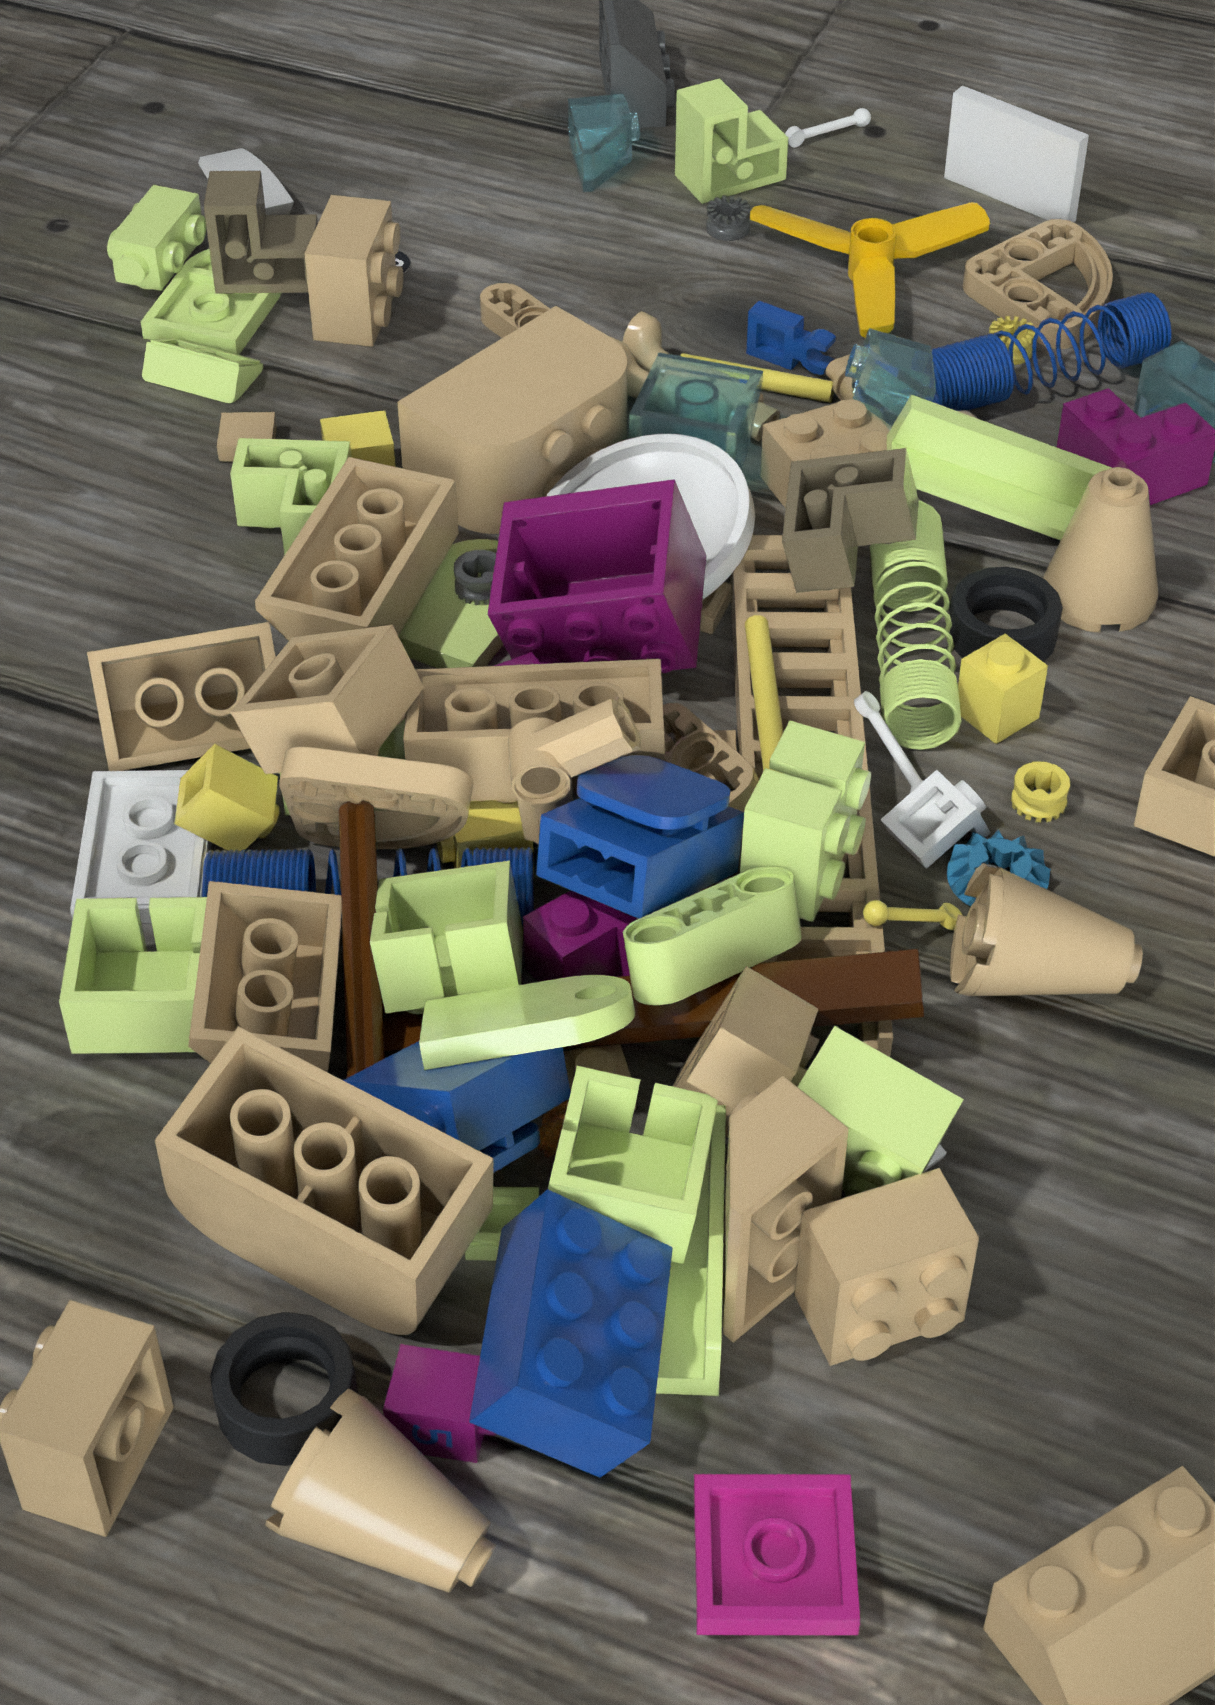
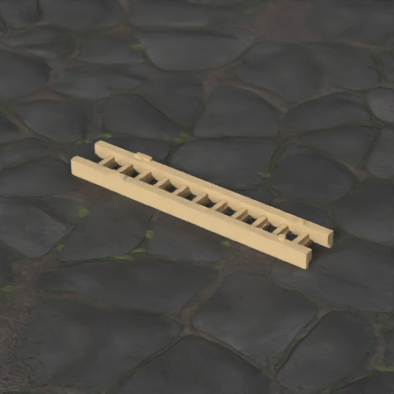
[730,534,893,1057]

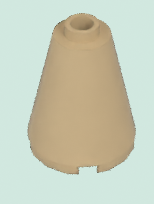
[1044,467,1158,632]
[950,863,1143,996]
[265,1389,496,1593]

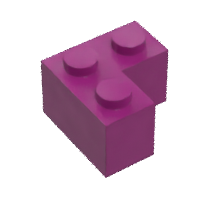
[1056,388,1215,505]
[523,890,638,982]

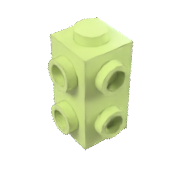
[107,185,206,291]

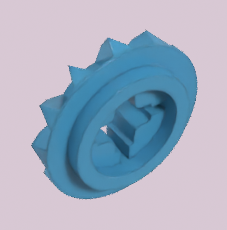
[947,829,1051,907]

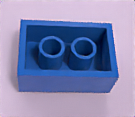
[469,1189,673,1478]

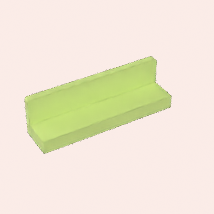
[887,395,1112,540]
[656,1105,726,1396]

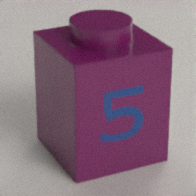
[383,1344,496,1463]

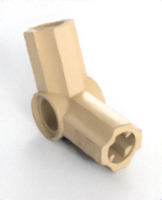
[508,697,641,844]

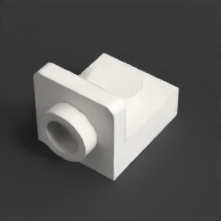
[881,770,991,869]

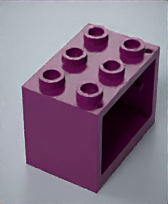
[487,479,707,673]

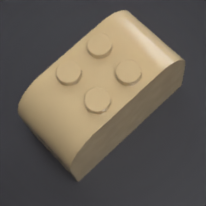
[397,306,627,534]
[155,1026,494,1335]

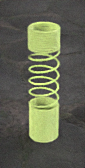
[870,500,962,750]

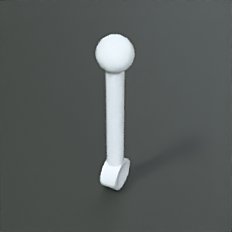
[785,108,871,148]
[854,691,924,793]

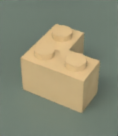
[673,966,819,1138]

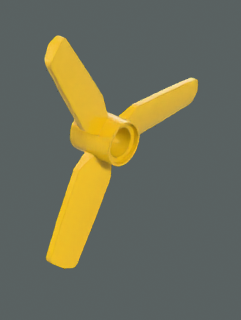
[750,202,990,338]

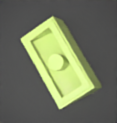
[142,338,263,403]

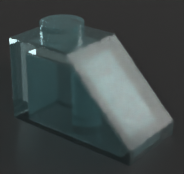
[568,94,640,192]
[845,328,936,426]

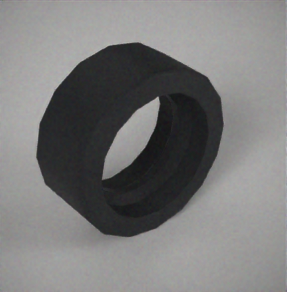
[949,566,1063,662]
[210,1312,358,1466]

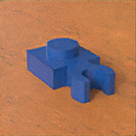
[746,301,836,375]

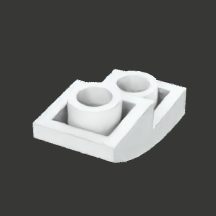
[198,148,294,215]

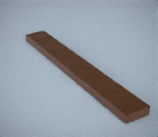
[382,949,924,1058]

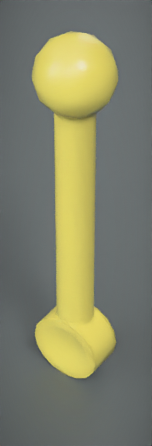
[863,900,962,930]

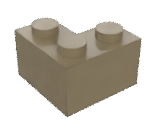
[204,170,318,293]
[782,448,919,593]

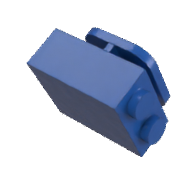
[536,755,744,919]
[343,1041,571,1173]

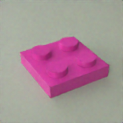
[693,1474,860,1635]

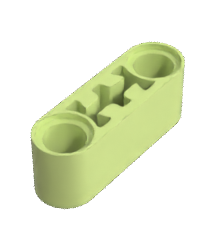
[623,866,802,1005]

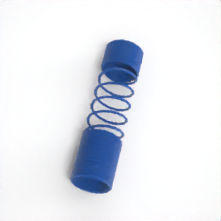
[909,292,1172,411]
[202,847,534,930]

